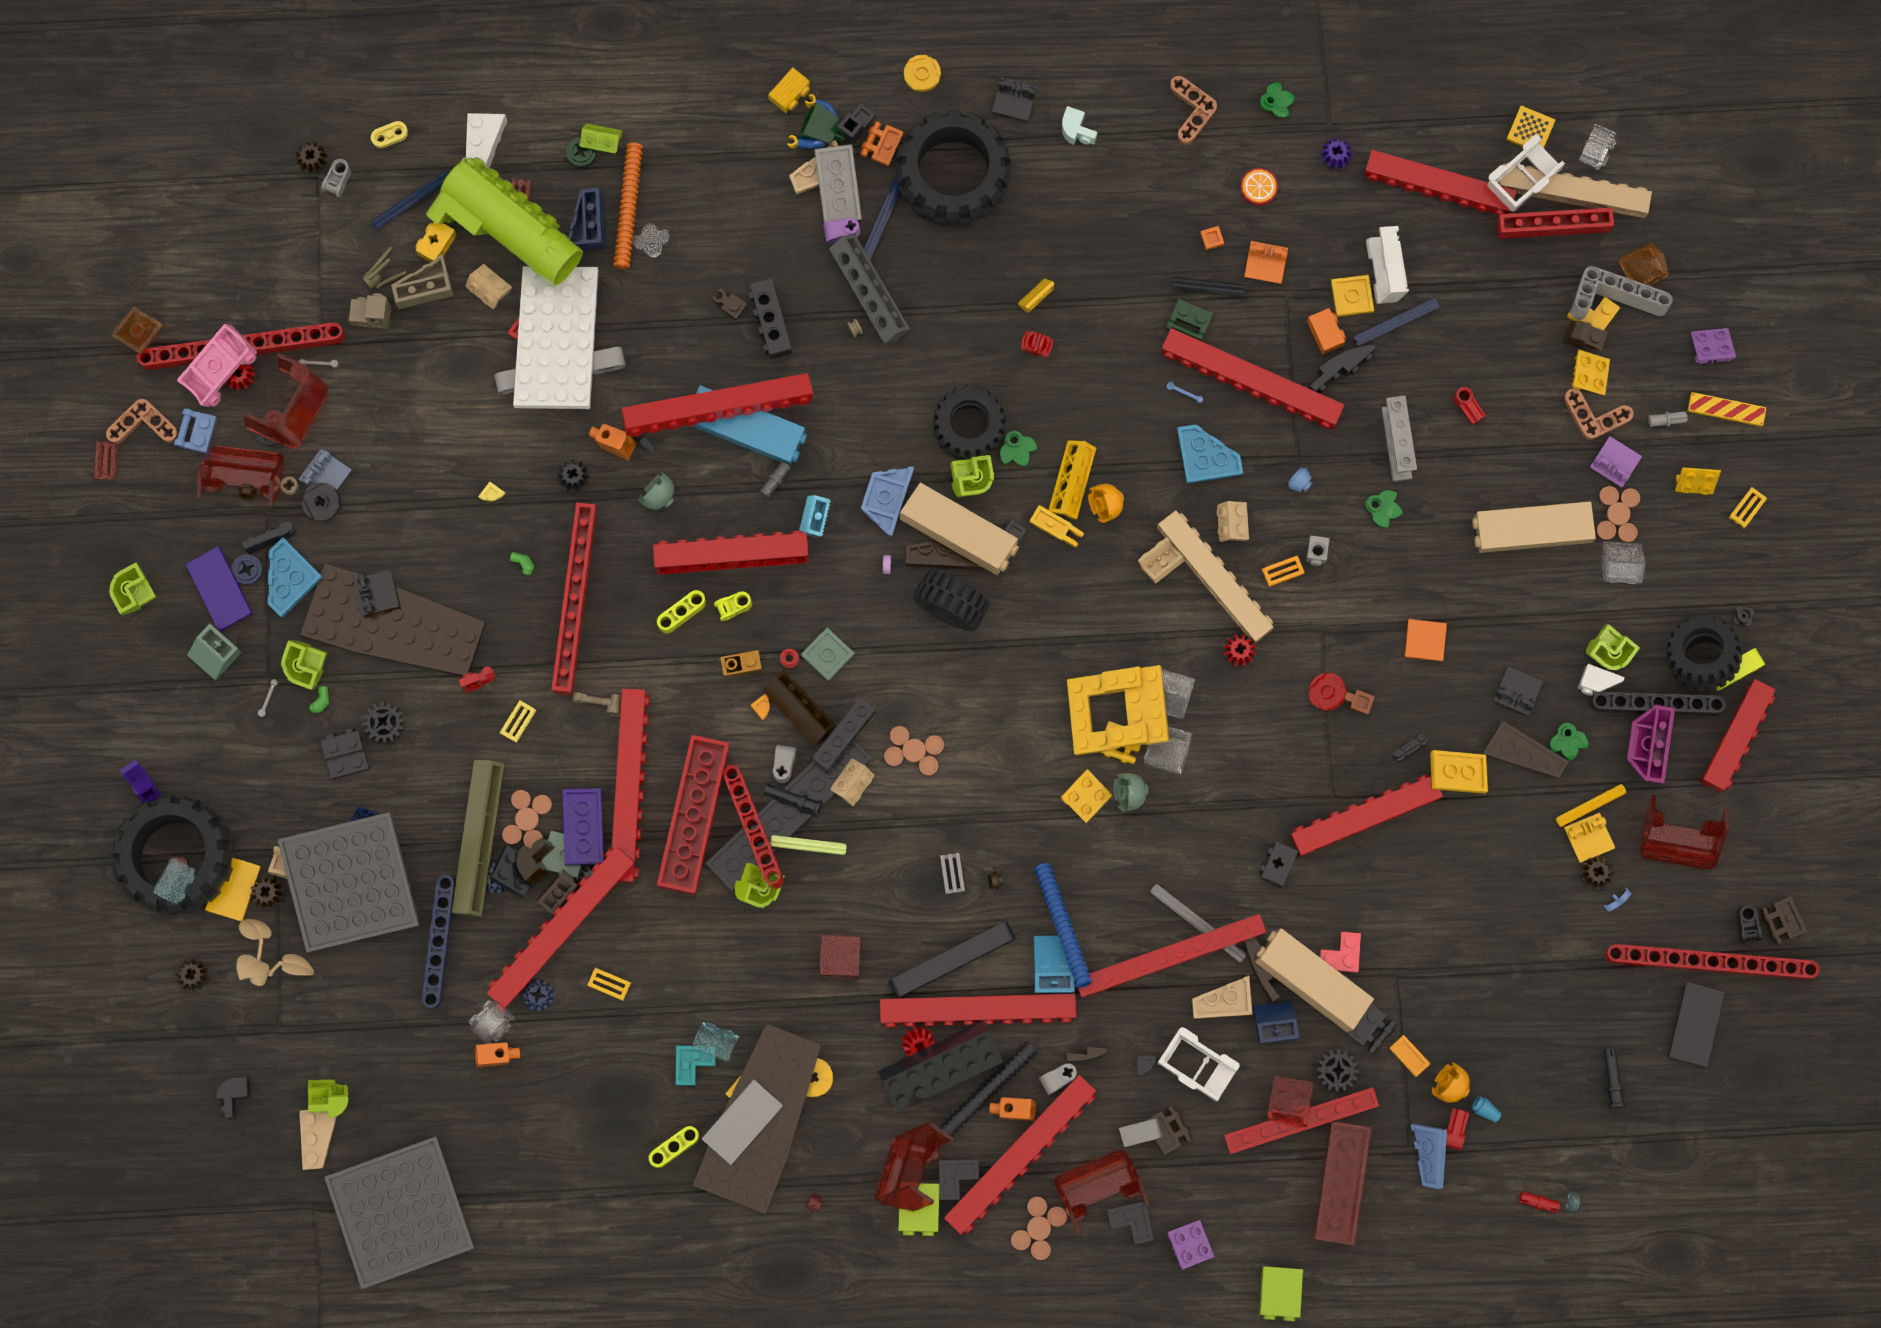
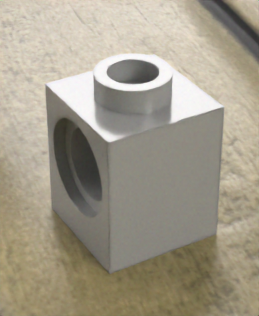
[1306,535,1329,566]

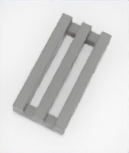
[940,853,965,894]

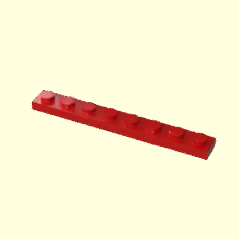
[1224,1088,1379,1154]

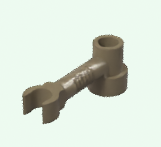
[572,692,622,717]

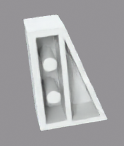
[466,113,508,168]

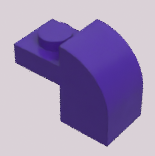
[120,759,161,803]

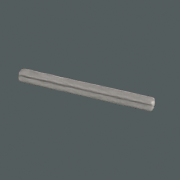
[1150,884,1247,962]

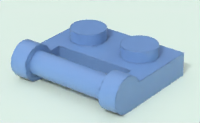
[173,408,217,454]

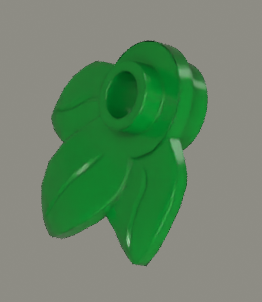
[1260,82,1295,118]
[1000,431,1037,466]
[1366,490,1403,528]
[1550,723,1588,761]

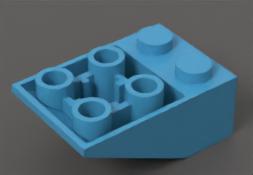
[1034,936,1074,994]

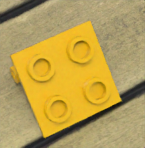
[1571,350,1610,396]
[1675,468,1721,495]
[1061,769,1112,823]
[1564,813,1615,863]

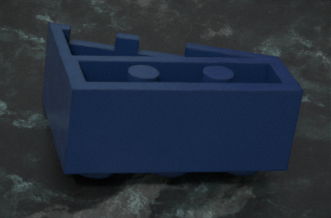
[568,188,607,251]

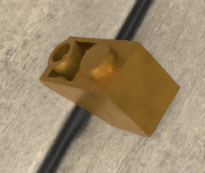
[720,650,763,676]

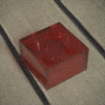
[820,935,861,978]
[1268,1075,1314,1127]

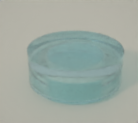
[1566,1191,1580,1212]

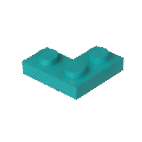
[676,1046,716,1086]

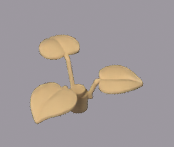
[236,919,314,986]

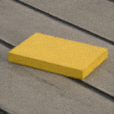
[1430,750,1488,794]
[205,857,261,921]

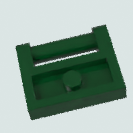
[1166,299,1213,341]

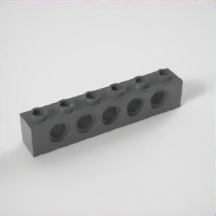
[829,234,910,344]

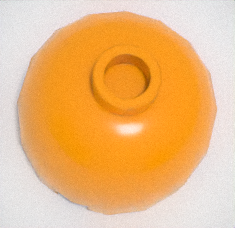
[1088,483,1124,523]
[1432,1062,1470,1103]

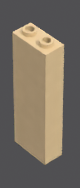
[900,483,1019,576]
[1472,502,1596,553]
[1255,928,1374,1033]

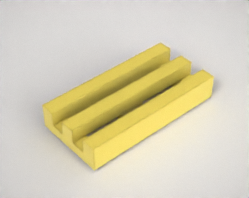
[500,700,537,743]

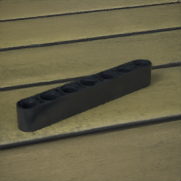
[1590,692,1726,716]
[888,921,1016,999]

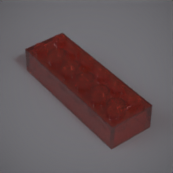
[1313,1121,1372,1246]

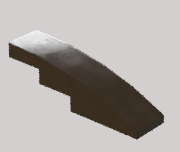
[1244,938,1279,1003]

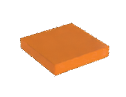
[1404,619,1447,662]

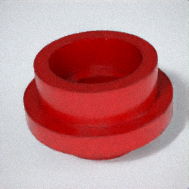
[780,649,799,668]

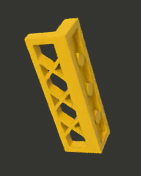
[1049,440,1096,519]

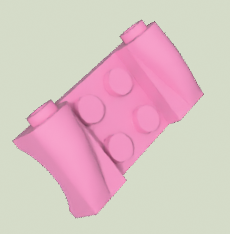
[177,324,257,407]

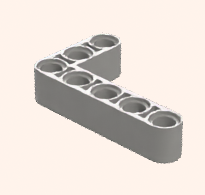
[1570,266,1673,320]

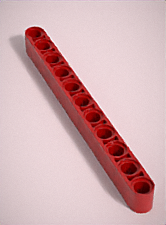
[137,323,345,370]
[1604,944,1820,980]

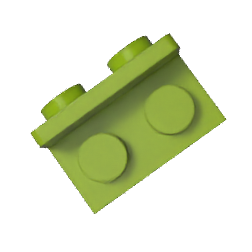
[580,123,623,153]

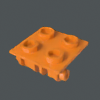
[1244,241,1288,284]

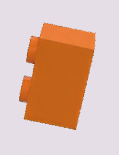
[1307,308,1346,355]

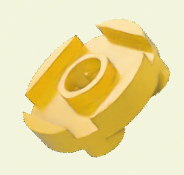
[806,1058,833,1097]

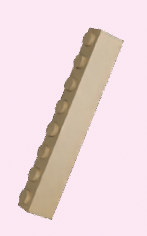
[1498,162,1652,218]
[1157,510,1273,644]

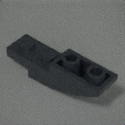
[1309,345,1376,394]

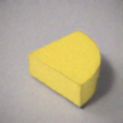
[478,482,505,502]

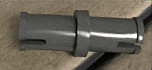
[759,461,791,498]

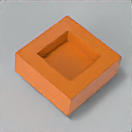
[1200,226,1224,250]

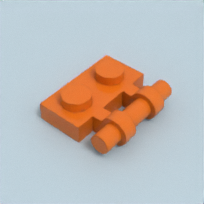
[860,121,904,167]

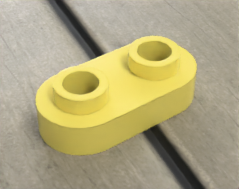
[371,121,408,148]

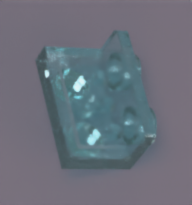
[152,858,195,904]
[692,1022,739,1061]

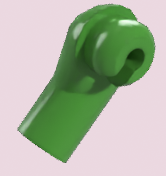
[510,552,534,575]
[309,686,329,713]

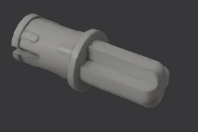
[1648,412,1687,427]

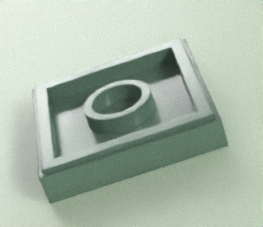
[801,628,855,682]

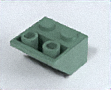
[187,624,242,681]

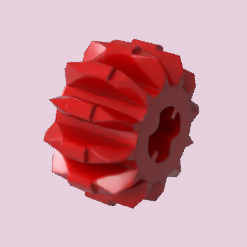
[1021,331,1053,357]
[225,364,255,391]
[1224,634,1256,667]
[901,1026,935,1056]

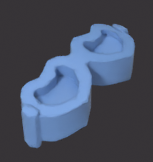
[1604,888,1631,912]

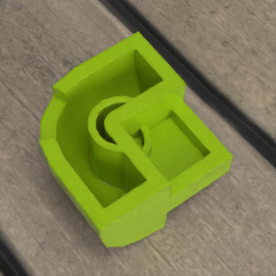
[950,455,994,497]
[109,563,157,615]
[1586,624,1640,670]
[281,640,327,690]
[735,863,785,908]
[308,1080,348,1118]

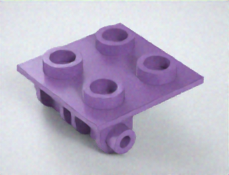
[1691,328,1736,364]
[1590,436,1642,487]
[1167,1220,1214,1270]

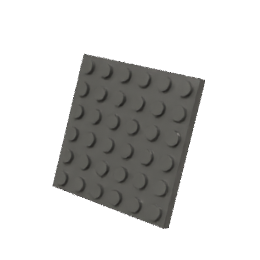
[277,812,420,952]
[324,1137,475,1289]

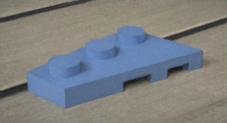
[1411,1124,1447,1189]

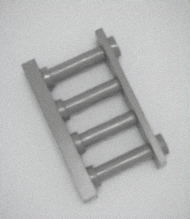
[1381,396,1417,482]

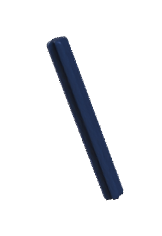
[371,171,449,230]
[863,179,900,260]
[1353,298,1440,346]

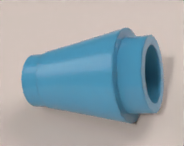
[1471,1096,1502,1123]

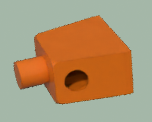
[589,424,637,461]
[474,1043,520,1068]
[990,1098,1037,1122]

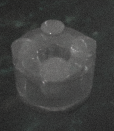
[469,999,515,1044]

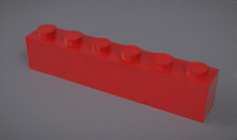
[1496,208,1614,239]
[1700,679,1776,793]

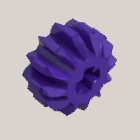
[1320,137,1353,170]

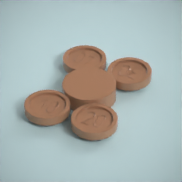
[1596,486,1640,542]
[884,726,944,776]
[502,790,552,848]
[1011,1197,1067,1260]

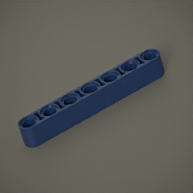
[422,875,456,1010]

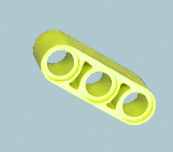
[657,590,706,633]
[1716,648,1765,691]
[649,1126,700,1168]

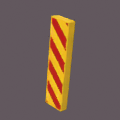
[1687,392,1766,427]

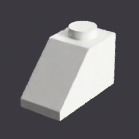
[1578,664,1625,696]

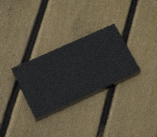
[1668,982,1725,1068]

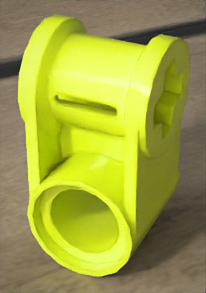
[714,592,752,621]

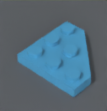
[1177,425,1243,484]
[268,537,323,618]

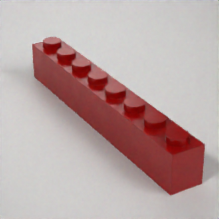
[1364,150,1517,217]
[1290,775,1443,857]

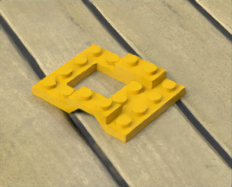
[1067,665,1170,756]

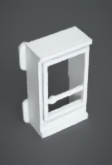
[1487,135,1565,212]
[1366,226,1409,304]
[1157,1027,1239,1102]

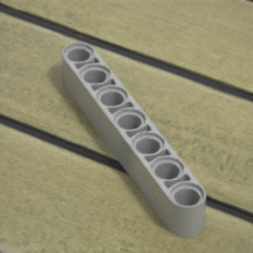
[494,347,626,395]

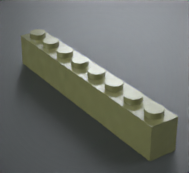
[451,760,504,917]

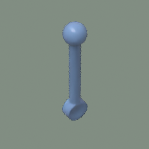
[1166,382,1203,403]

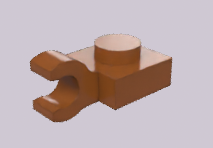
[1344,690,1375,715]

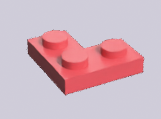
[1320,932,1361,973]

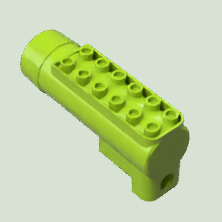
[426,157,583,286]

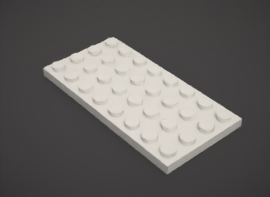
[513,267,599,409]

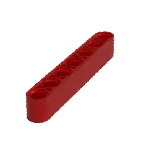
[723,765,784,889]

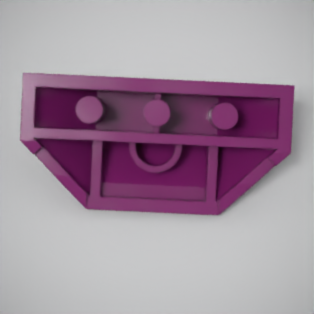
[1627,705,1675,784]

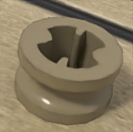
[847,319,863,338]
[280,477,299,495]

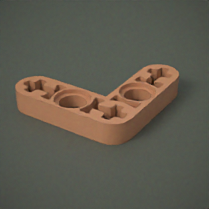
[1170,76,1217,145]
[1564,388,1634,440]
[106,399,178,444]

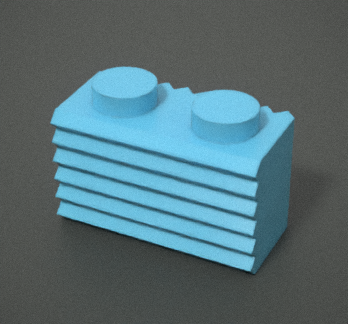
[799,495,831,537]

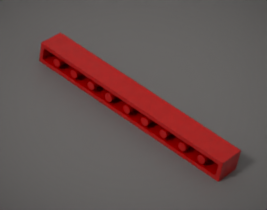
[1161,328,1344,429]
[621,373,813,437]
[552,502,597,696]
[612,689,650,883]
[487,847,635,1009]
[1076,914,1267,998]
[880,994,1076,1028]
[944,1075,1096,1235]

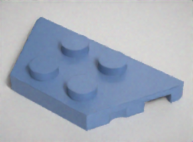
[861,467,914,537]

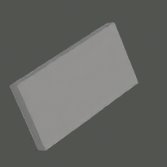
[814,145,862,223]
[702,1080,784,1165]

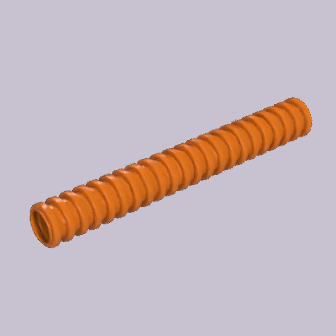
[613,143,643,269]

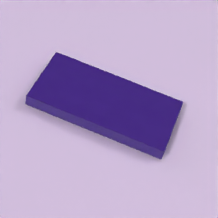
[186,546,253,632]
[562,788,604,866]

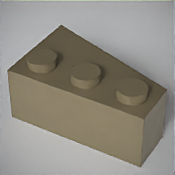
[391,254,454,309]

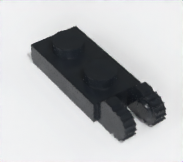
[242,522,296,554]

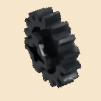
[362,702,405,744]
[1316,1049,1359,1092]

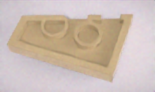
[789,140,838,194]
[1192,976,1252,1019]
[300,1110,337,1170]

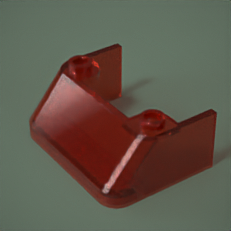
[243,353,328,448]
[197,446,284,507]
[1640,794,1729,869]
[875,1122,953,1212]
[1054,1150,1150,1235]

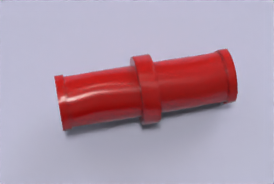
[1519,1191,1560,1214]

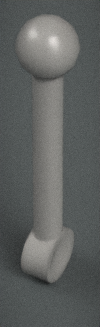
[299,359,339,368]
[258,679,278,717]

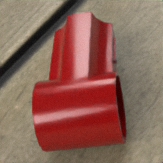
[1453,387,1486,425]
[1446,1109,1469,1151]

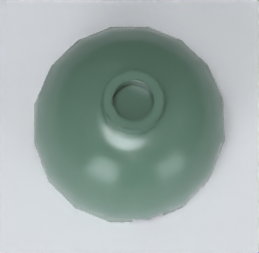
[638,472,674,510]
[1113,773,1148,812]

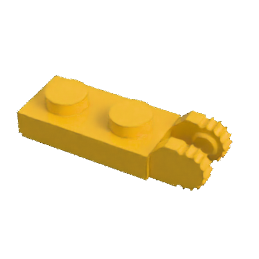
[1029,505,1084,548]

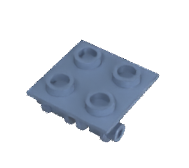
[299,449,352,490]

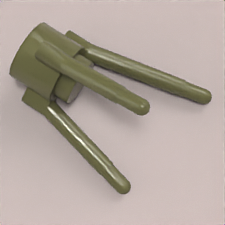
[362,247,407,289]

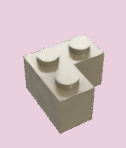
[349,293,392,329]

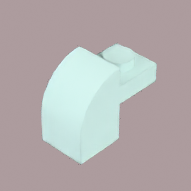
[1062,106,1097,145]

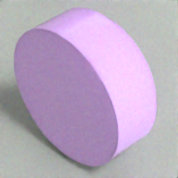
[883,555,891,574]

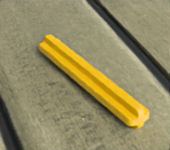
[1556,784,1626,827]

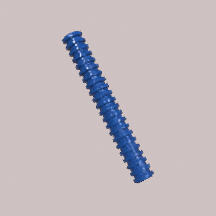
[1034,863,1093,988]

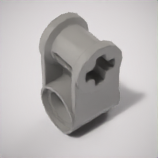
[321,159,351,198]
[773,745,796,783]
[1038,1064,1077,1096]

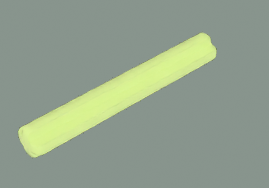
[770,835,846,855]

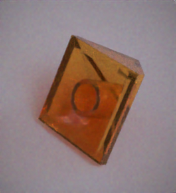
[1618,242,1669,286]
[111,307,164,355]

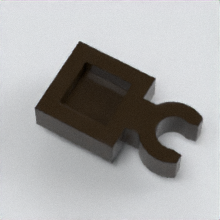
[712,289,748,321]

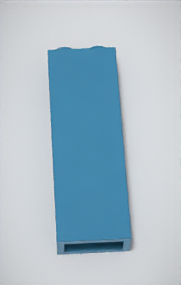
[693,385,807,466]

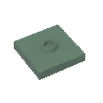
[542,831,582,878]

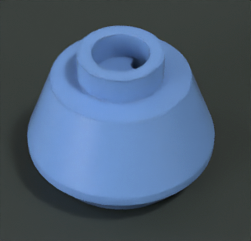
[1288,468,1313,492]

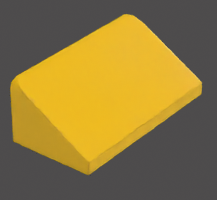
[1018,279,1054,313]

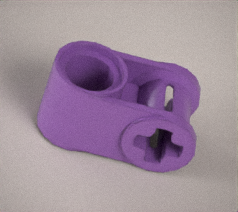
[823,218,860,244]

